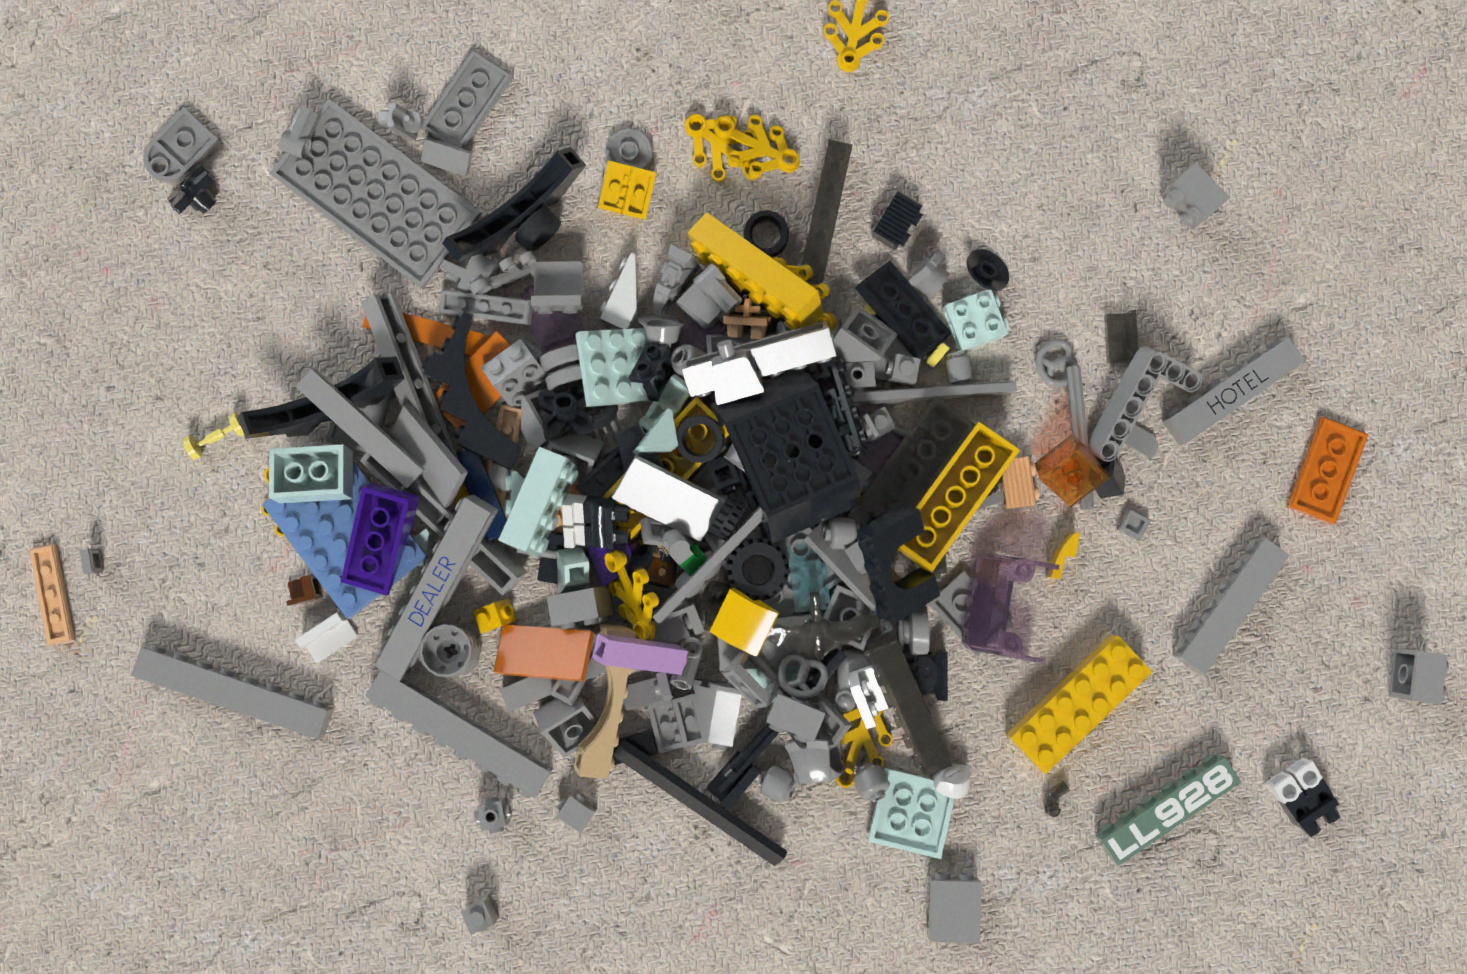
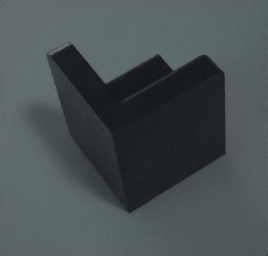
[1090,458,1126,498]

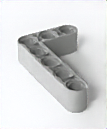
[1088,346,1202,462]

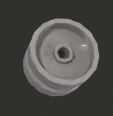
[539,344,583,392]

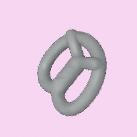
[1035,339,1078,387]
[778,654,828,699]

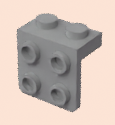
[531,261,584,314]
[481,339,547,407]

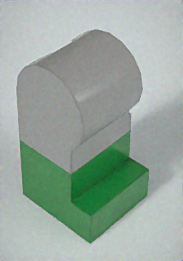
[662,529,707,576]

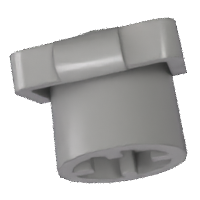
[908,249,951,299]

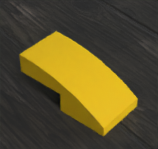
[1046,532,1080,579]

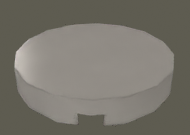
[605,128,653,170]

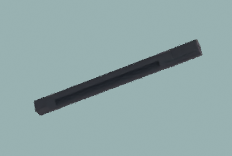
[713,645,847,795]

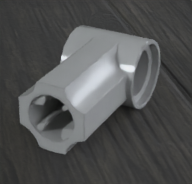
[279,107,320,159]
[693,263,742,315]
[671,637,702,690]

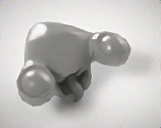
[834,650,899,712]

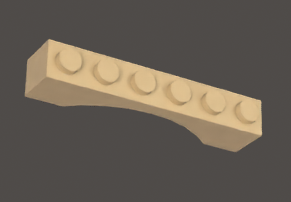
[574,624,638,779]

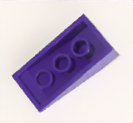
[341,483,420,596]

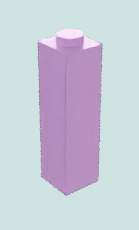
[592,633,688,675]

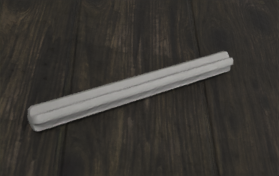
[1066,365,1094,510]

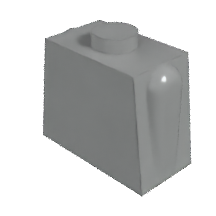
[676,283,730,330]

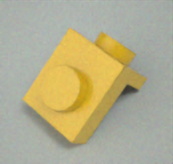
[473,598,517,634]

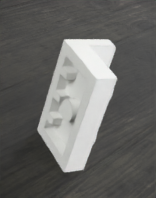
[848,666,888,729]

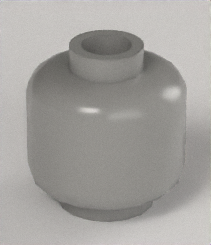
[671,344,706,377]
[823,517,860,549]
[853,762,890,802]
[758,765,797,803]

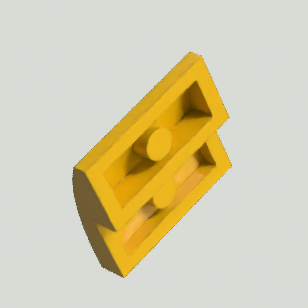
[597,160,656,220]
[709,588,779,656]

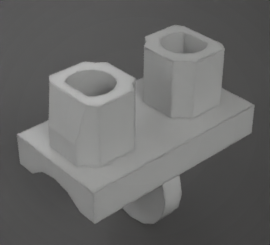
[378,103,423,141]

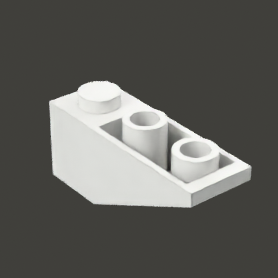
[599,253,638,329]

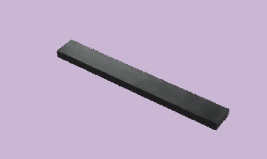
[612,740,788,866]

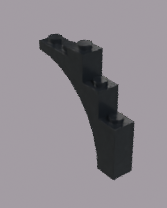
[442,147,586,262]
[421,311,522,470]
[238,356,405,439]

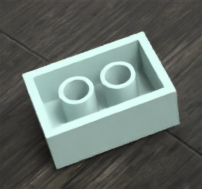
[269,444,353,503]

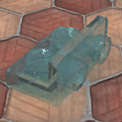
[789,559,830,613]

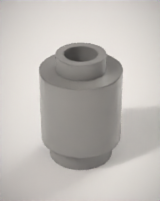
[945,351,973,385]

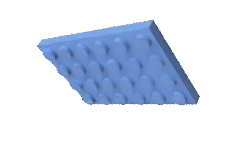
[262,444,428,619]

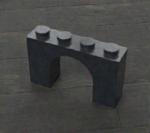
[856,503,940,624]

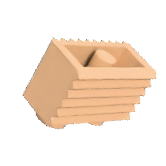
[999,456,1039,510]

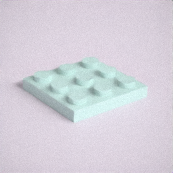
[575,328,652,407]
[868,767,954,859]

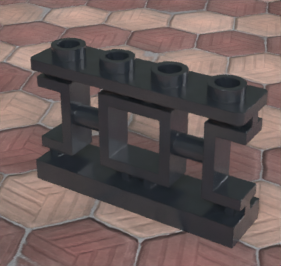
[779,356,869,455]

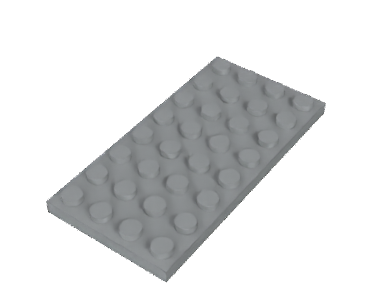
[269,98,482,289]

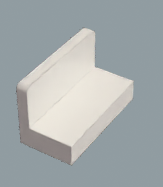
[295,612,358,663]

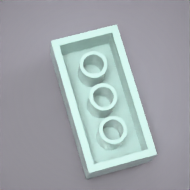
[499,447,578,558]

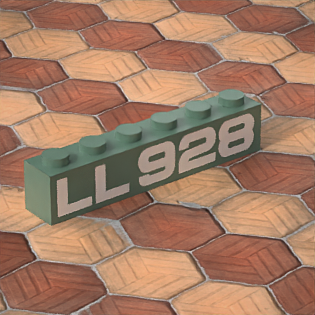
[1096,754,1241,866]

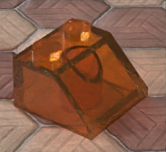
[1034,433,1109,507]

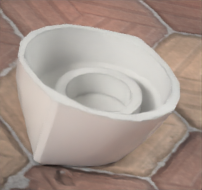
[933,764,970,799]

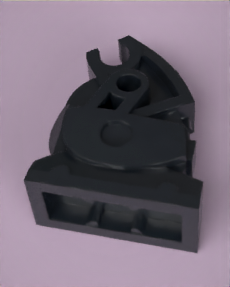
[888,649,948,701]

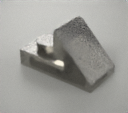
[696,581,732,631]

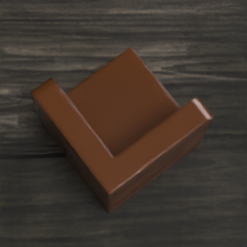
[286,575,322,606]

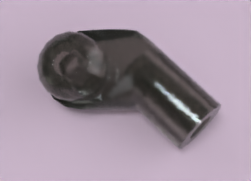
[1043,780,1070,817]

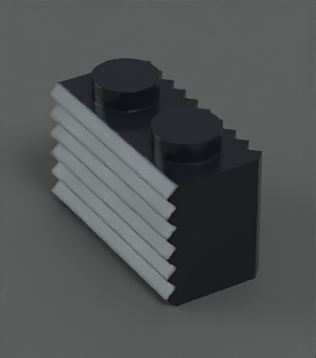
[872,191,923,251]

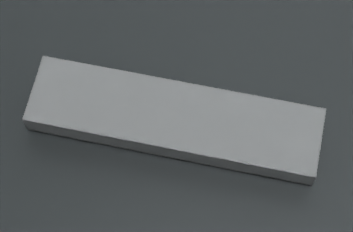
[439,289,533,325]

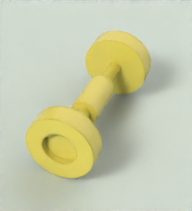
[182,412,244,460]

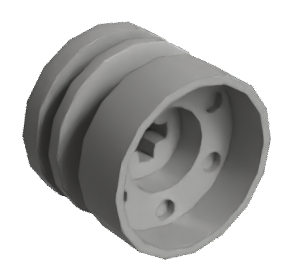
[879,605,929,656]
[420,624,481,677]

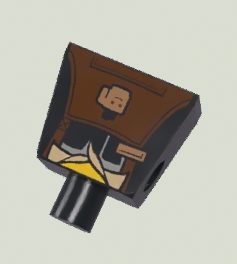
[626,539,678,589]

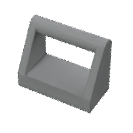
[722,650,780,709]

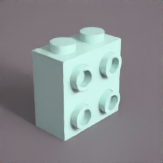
[942,290,1009,351]

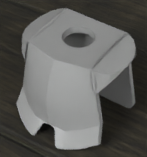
[784,739,846,784]

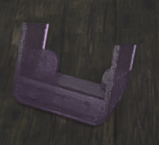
[961,554,1060,664]

